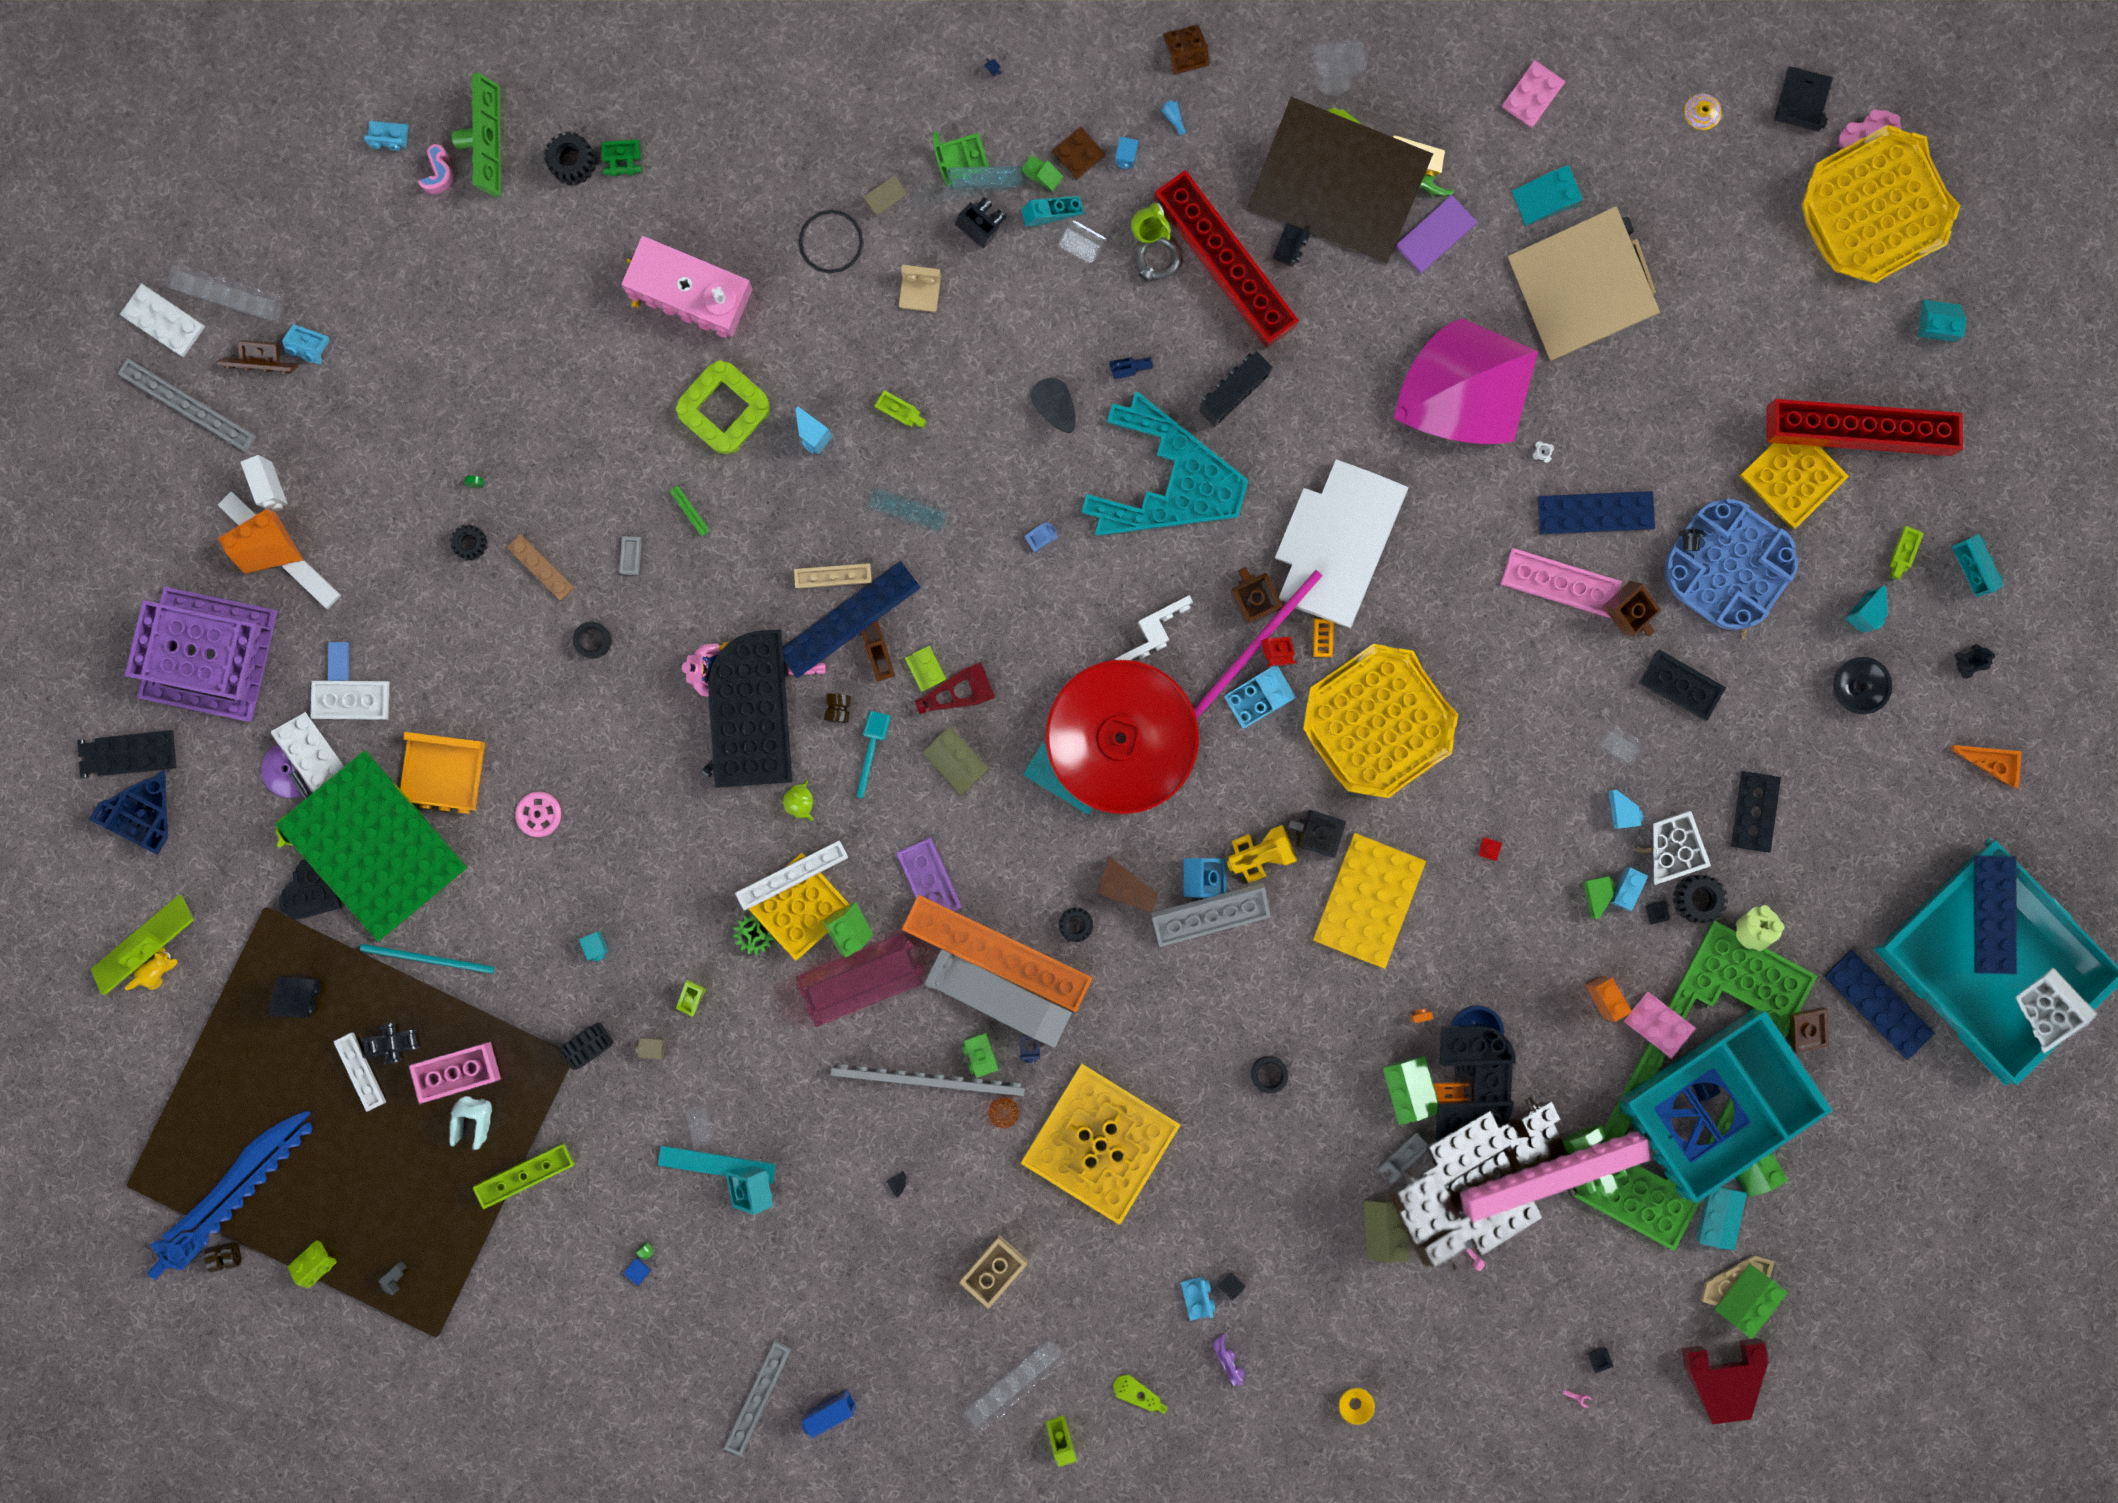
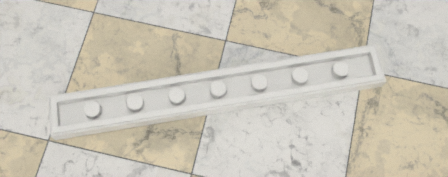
[218,492,341,609]

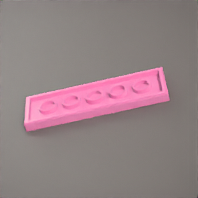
[1500,548,1622,618]

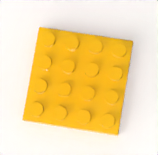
[1739,443,1849,530]
[748,853,850,961]

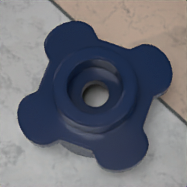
[984,58,1002,76]

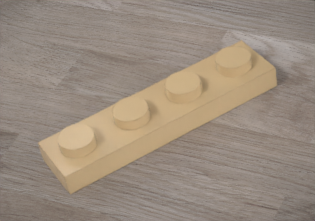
[794,563,872,589]

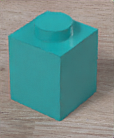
[579,931,609,962]

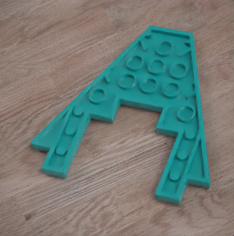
[1081,391,1249,536]

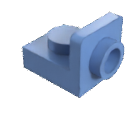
[1024,522,1058,552]

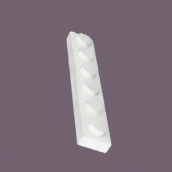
[735,840,848,911]

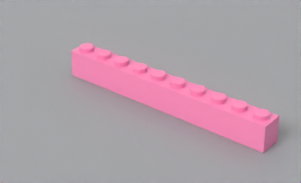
[1461,1131,1650,1222]

